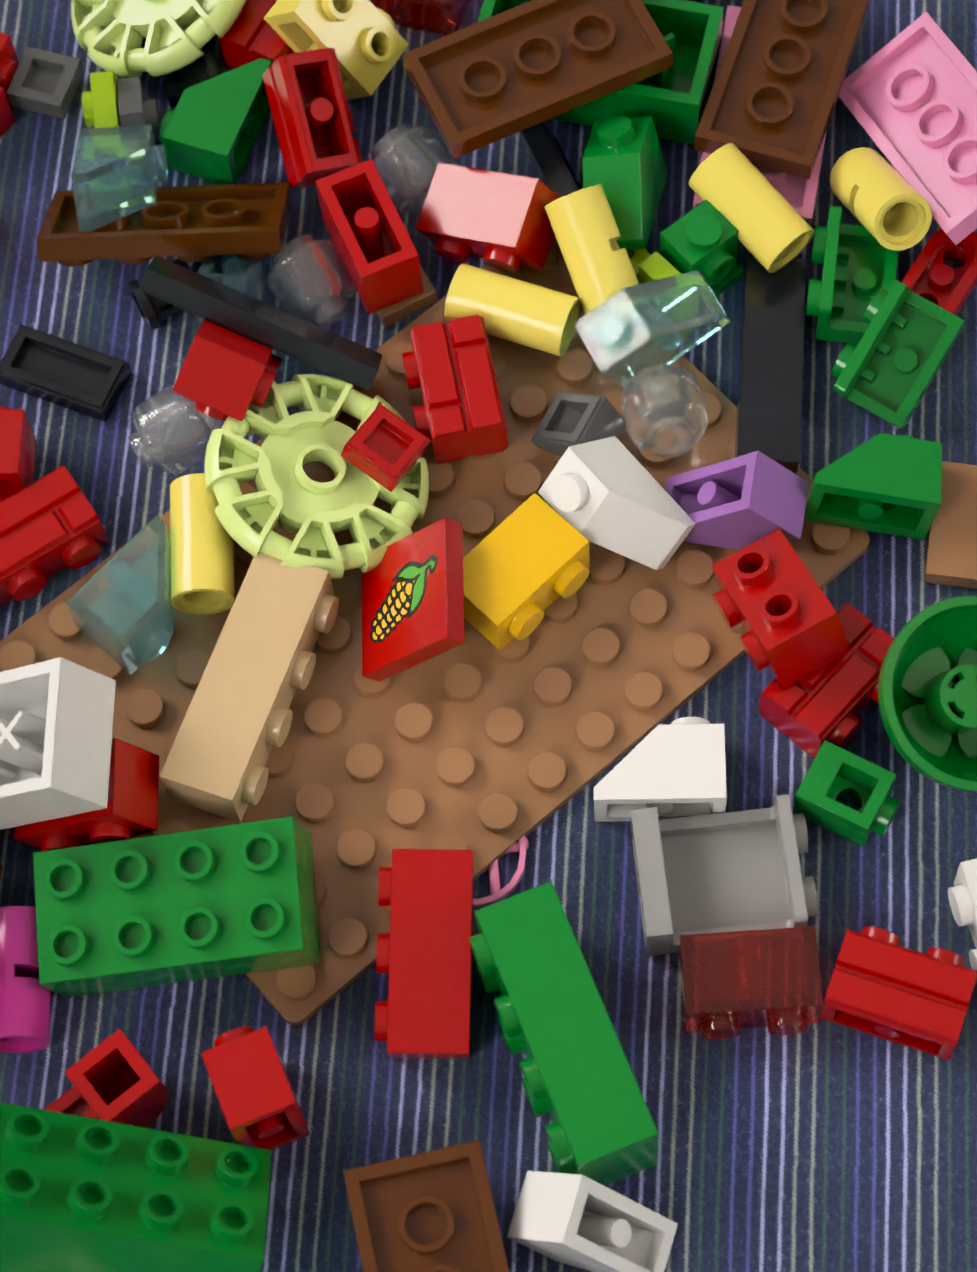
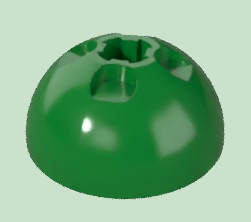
[878,596,977,792]

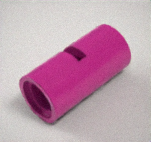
[0,906,51,1053]

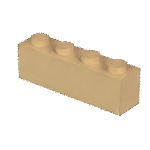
[159,552,339,823]

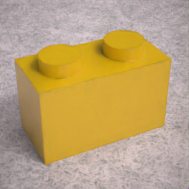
[463,493,590,651]

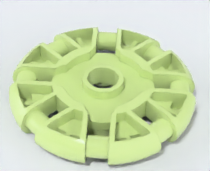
[71,0,246,78]
[204,374,429,579]

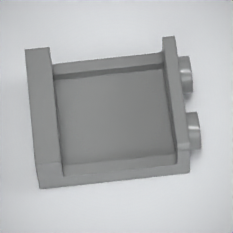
[631,794,818,956]

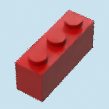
[374,849,474,1059]

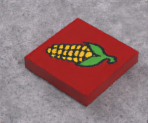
[361,518,465,682]

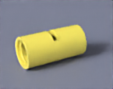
[688,143,815,273]
[830,147,932,251]
[544,184,645,323]
[444,263,580,357]
[170,473,235,615]

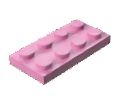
[839,12,977,245]

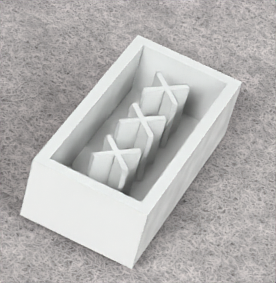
[0,657,116,830]

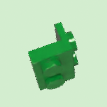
[806,206,898,344]
[831,280,966,431]

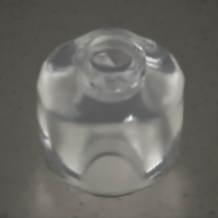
[370,124,457,213]
[267,235,356,328]
[621,364,708,458]
[128,383,224,475]

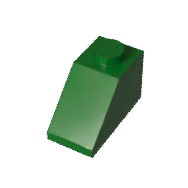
[160,58,272,184]
[582,116,668,250]
[804,433,942,540]

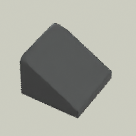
[531,391,625,457]

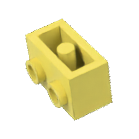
[264,0,409,100]

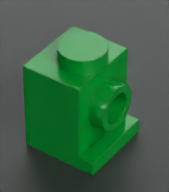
[660,199,744,310]
[793,740,900,847]

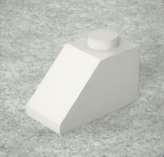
[538,436,696,570]
[594,717,727,822]
[507,1170,678,1272]

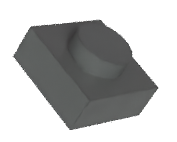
[6,46,84,119]
[116,76,161,162]

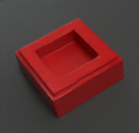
[341,404,431,492]

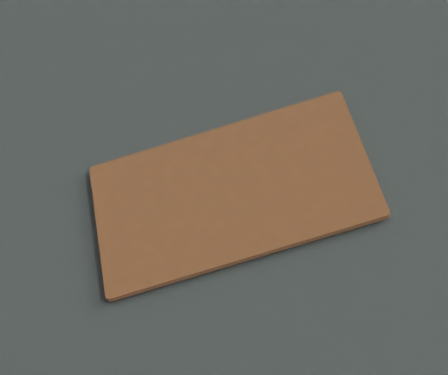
[0,236,870,1026]

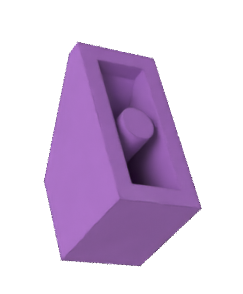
[664,451,809,550]

